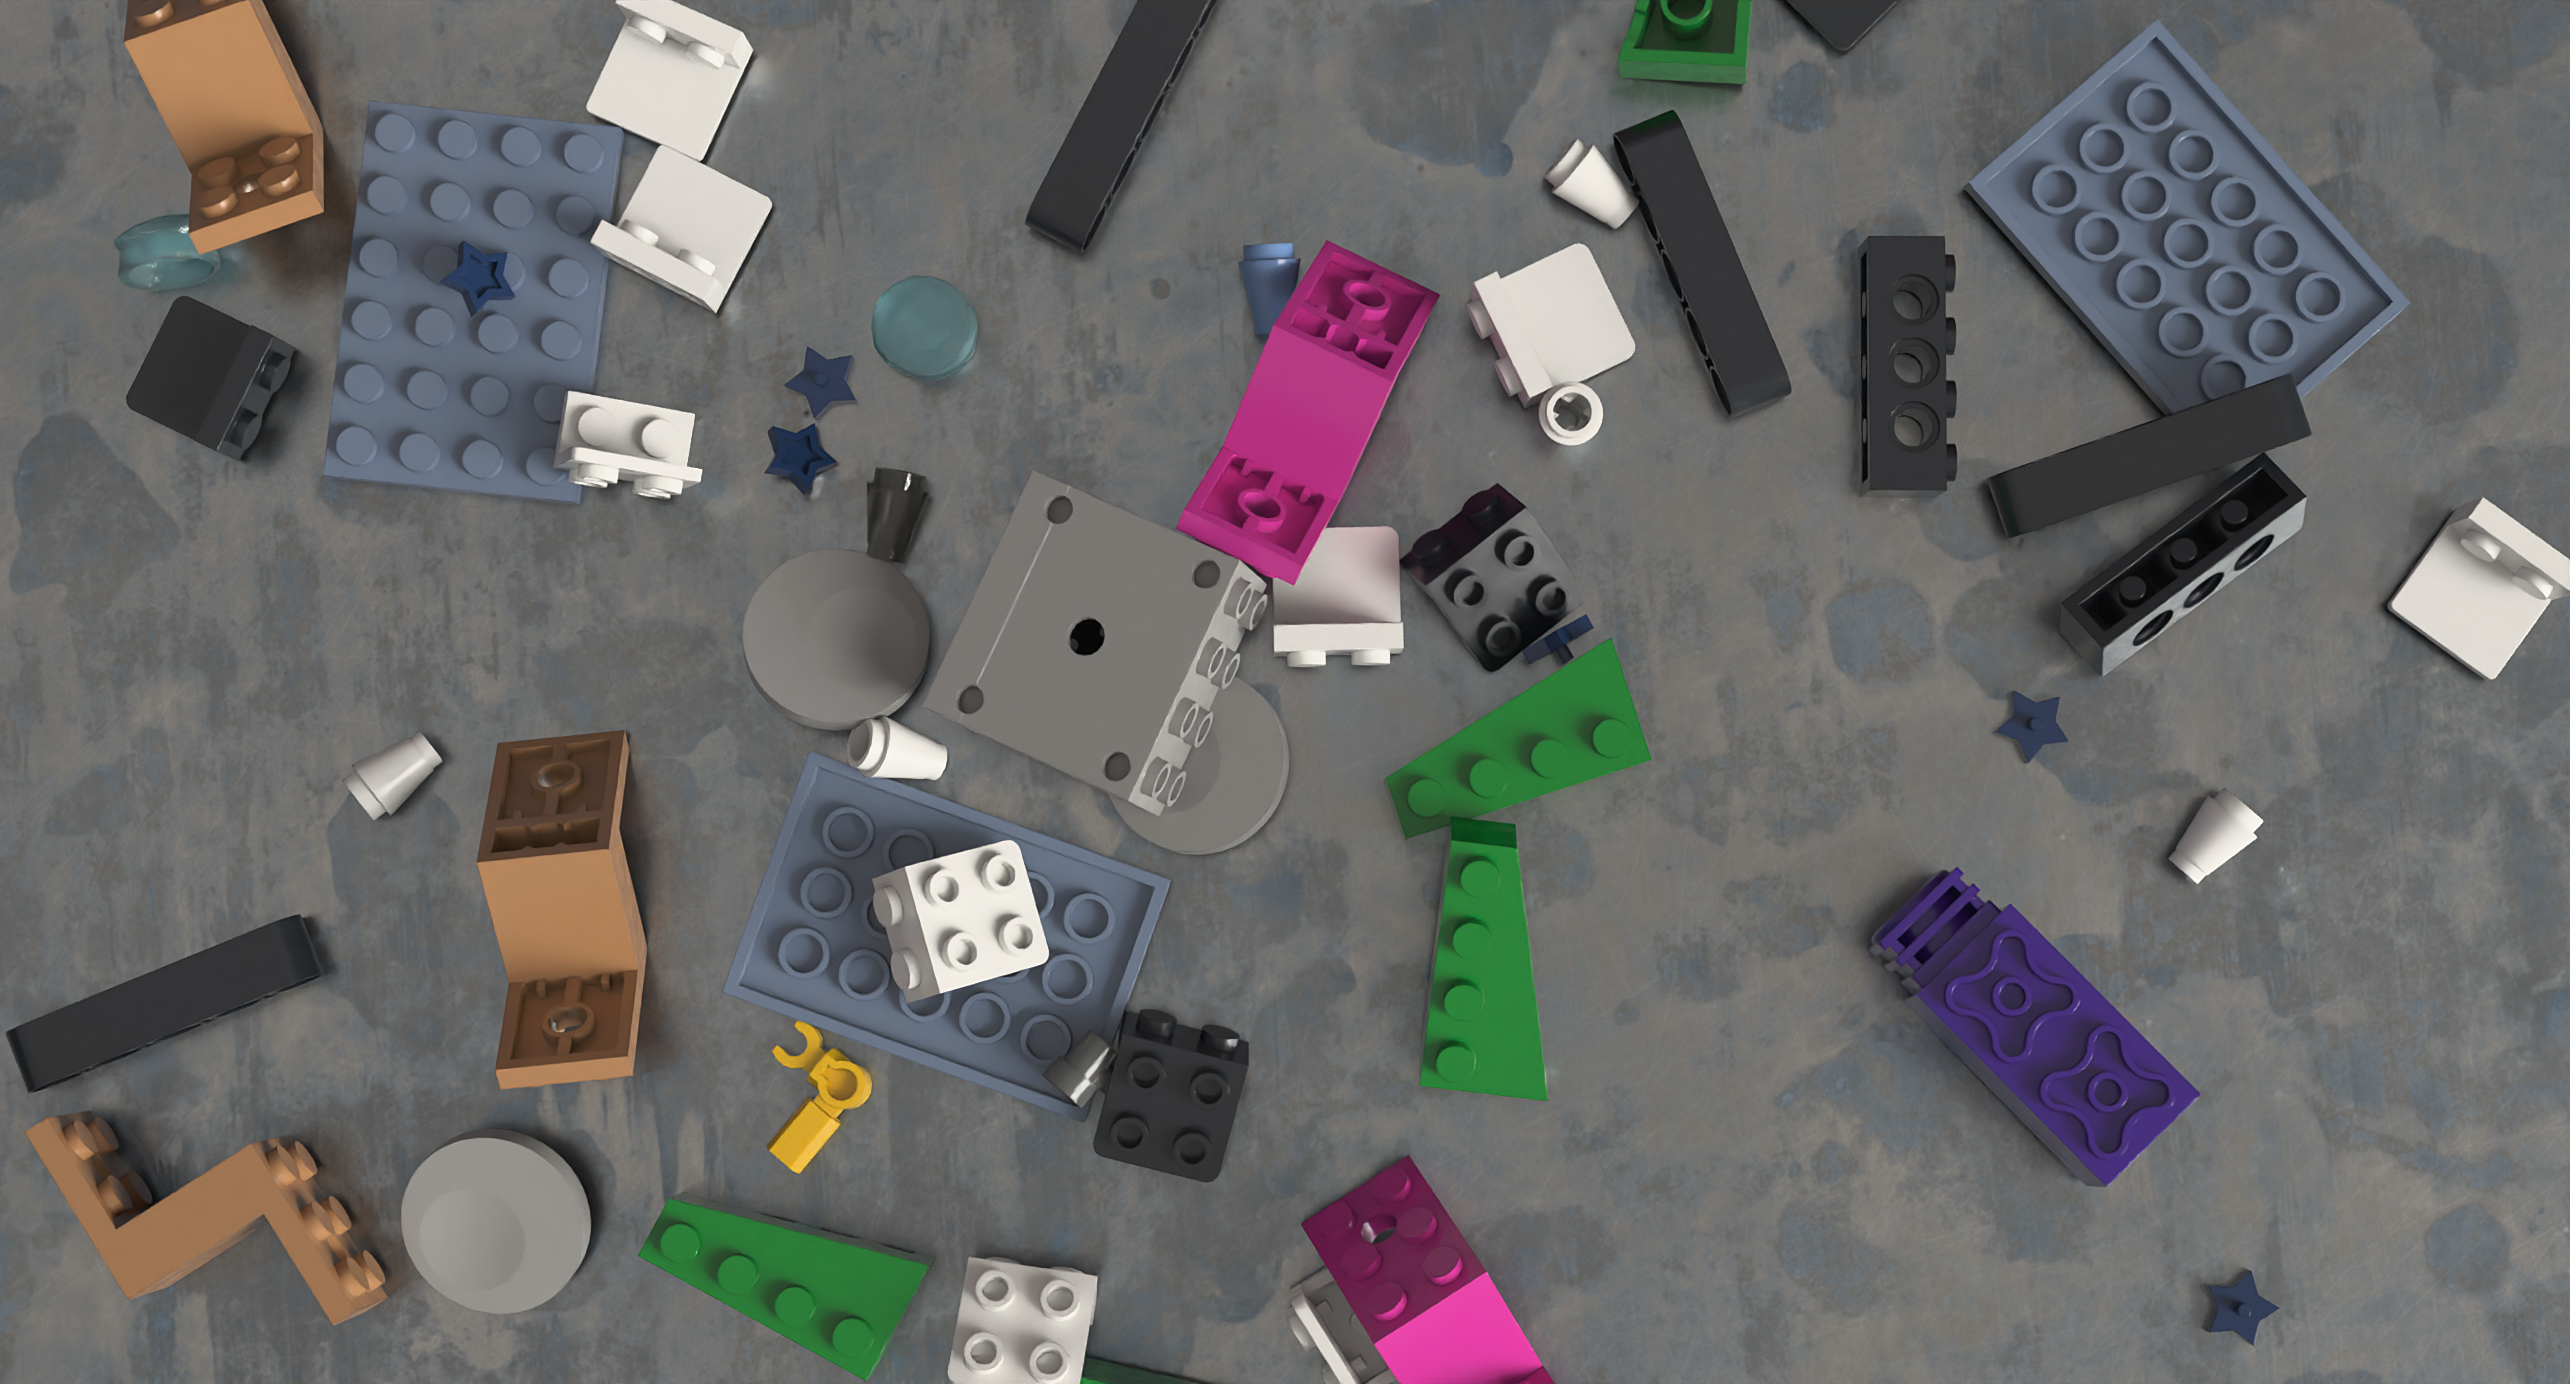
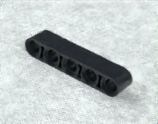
[1025,0,1217,253]
[1612,110,1792,418]
[1987,373,2312,538]
[5,914,324,1093]

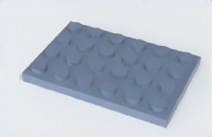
[1963,19,2411,471]
[323,101,625,505]
[721,751,1172,1123]

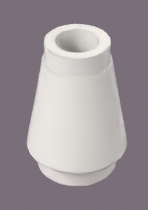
[1544,138,1639,230]
[1539,381,1603,445]
[847,715,947,780]
[342,731,443,820]
[2168,788,2264,884]

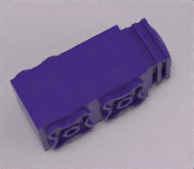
[1868,867,2201,1187]

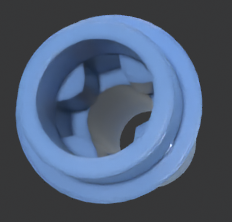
[1238,243,1301,334]

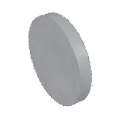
[742,548,930,731]
[1108,676,1290,855]
[401,1129,591,1314]

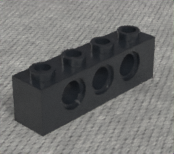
[1858,236,1957,498]
[2060,452,2307,678]

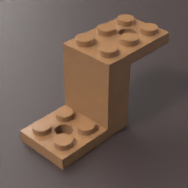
[124,0,324,255]
[476,730,647,1090]
[24,1111,388,1326]

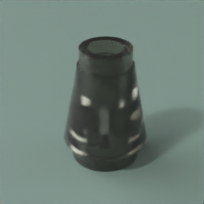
[866,467,929,563]

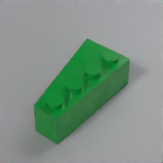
[1617,0,1752,84]
[1383,637,1652,841]
[1419,816,1548,1101]
[638,1192,936,1381]

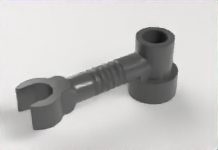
[1042,1030,1117,1109]

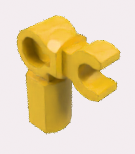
[766,1020,872,1174]

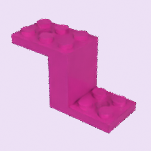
[1176,240,1440,586]
[1301,1155,1555,1384]

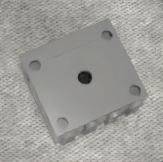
[922,470,1267,817]

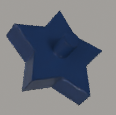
[440,241,516,317]
[784,346,857,420]
[764,423,837,495]
[1522,614,1594,664]
[1992,690,2068,764]
[2204,1269,2279,1346]

